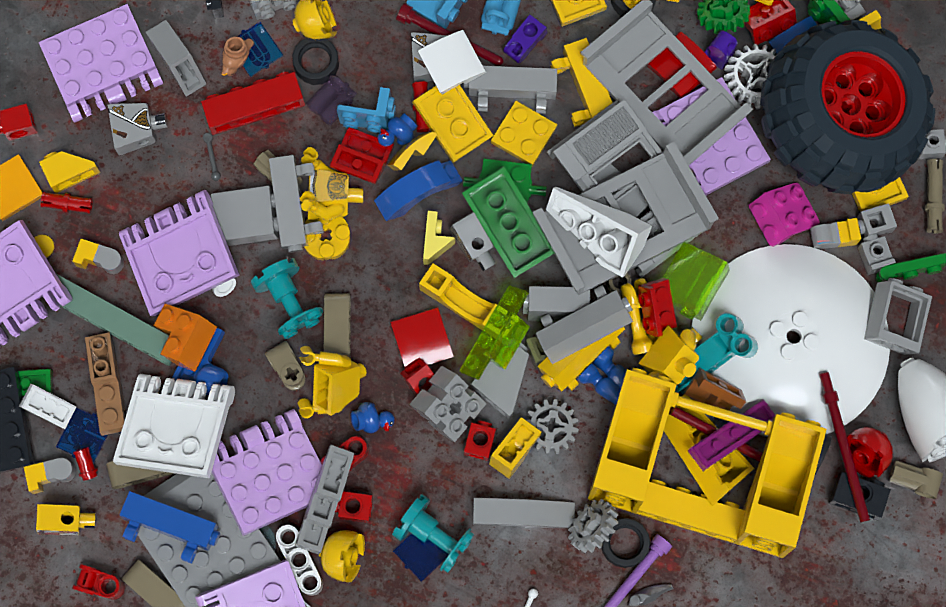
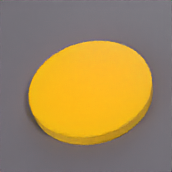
[34,235,54,258]

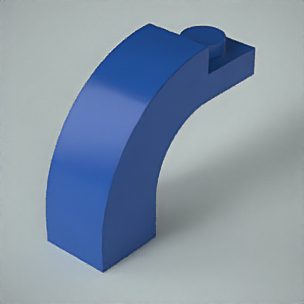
[374,160,463,221]

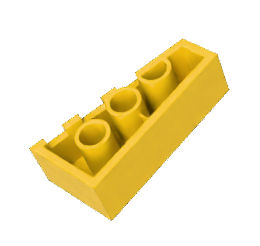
[664,394,755,506]

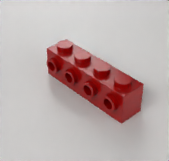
[201,72,305,135]

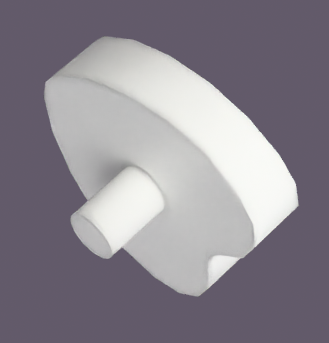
[212,278,236,297]

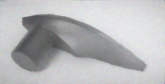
[628,584,673,607]

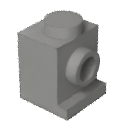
[918,129,946,160]
[857,203,897,237]
[858,234,896,275]

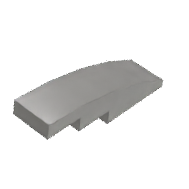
[295,445,354,555]
[473,498,575,528]

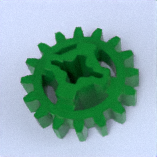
[697,0,750,34]

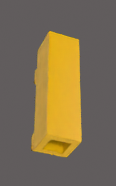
[551,38,612,127]
[538,327,625,392]

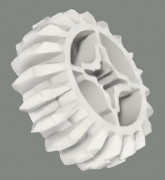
[723,44,776,109]

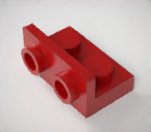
[744,0,797,45]
[638,278,677,337]

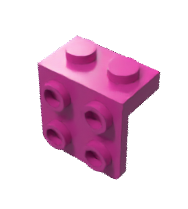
[748,183,820,247]

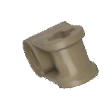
[264,340,306,391]

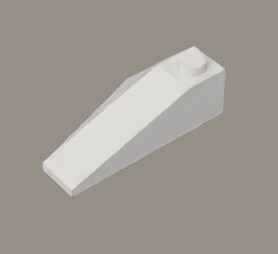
[546,187,652,277]

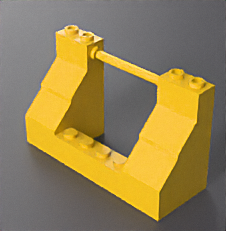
[588,368,827,558]

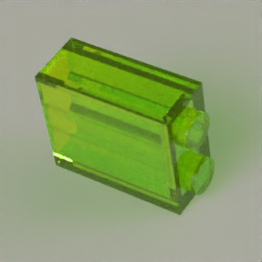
[663,242,730,321]

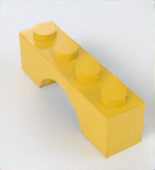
[419,263,517,343]

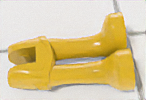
[621,278,659,355]

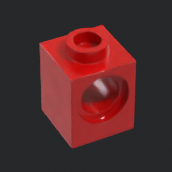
[0,103,37,141]
[400,358,434,396]
[464,421,496,461]
[335,492,373,523]

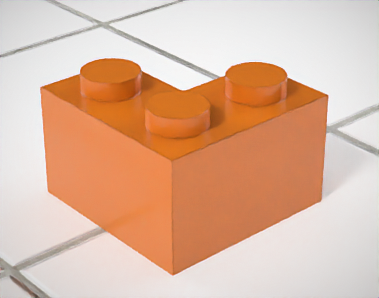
[154,304,217,372]

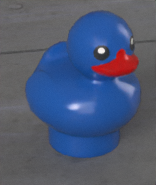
[378,113,418,147]
[351,402,395,433]

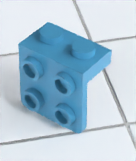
[407,0,468,29]
[337,87,396,133]

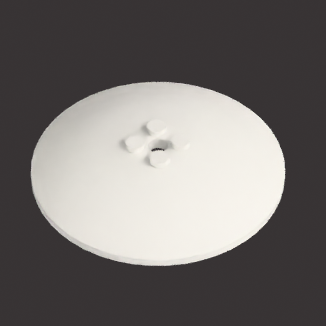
[691,244,890,437]

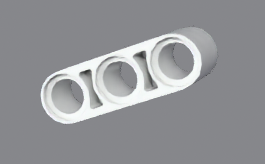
[276,525,323,596]

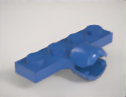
[172,328,228,396]

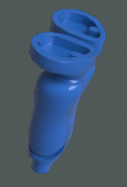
[577,346,627,405]

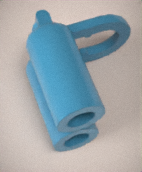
[481,0,521,36]

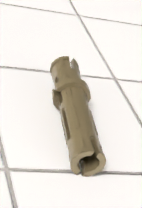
[925,159,945,234]

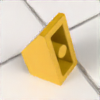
[39,151,100,194]

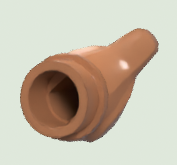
[222,37,254,76]

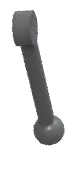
[203,133,221,181]

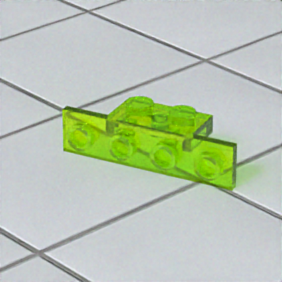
[459,285,530,380]

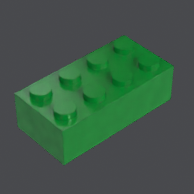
[462,167,554,278]

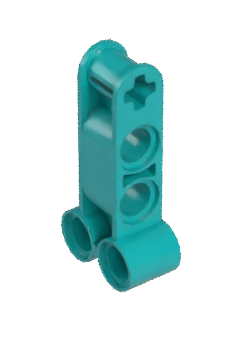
[675,313,758,396]

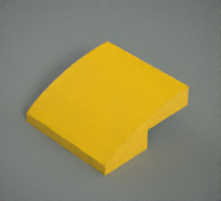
[387,132,437,171]

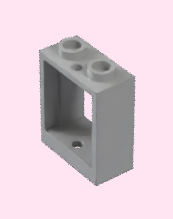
[864,278,932,355]

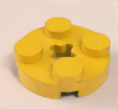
[304,217,350,260]

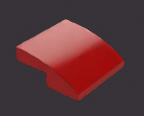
[647,32,717,98]
[330,127,394,184]
[390,307,454,368]

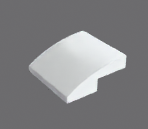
[418,30,486,94]

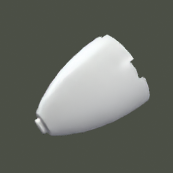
[898,358,946,462]

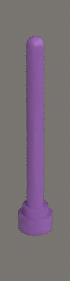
[604,534,672,607]

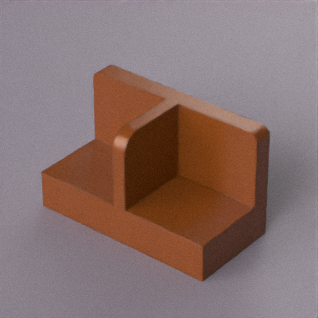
[685,368,746,411]

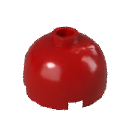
[847,427,893,478]

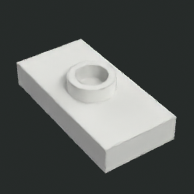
[19,384,76,429]

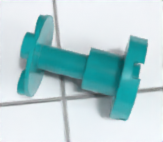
[251,258,323,339]
[392,494,474,573]

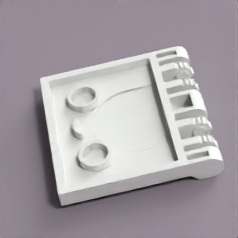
[113,374,235,478]

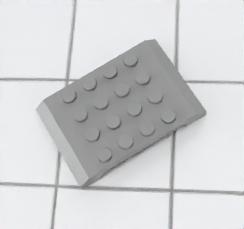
[138,472,281,607]

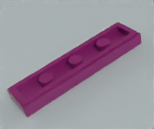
[688,399,775,471]

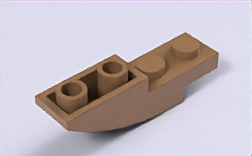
[85,332,126,436]

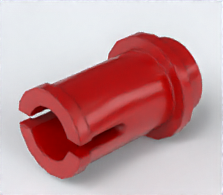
[73,447,98,481]

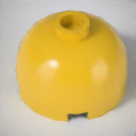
[293,0,337,39]
[319,530,365,583]

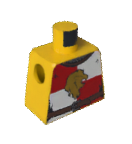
[36,504,95,535]

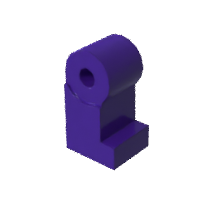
[503,14,548,63]
[705,31,738,70]

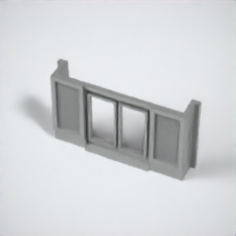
[580,0,753,166]
[547,100,698,278]
[532,141,719,295]

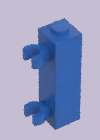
[120,491,220,564]

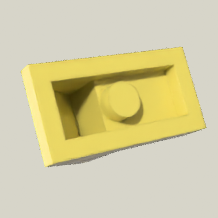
[423,211,455,265]

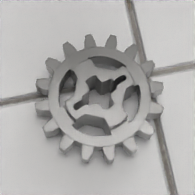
[526,399,579,454]
[568,499,618,553]

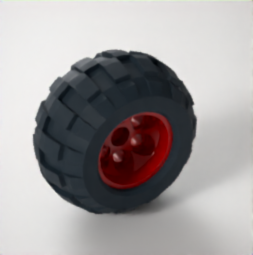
[760,20,936,194]

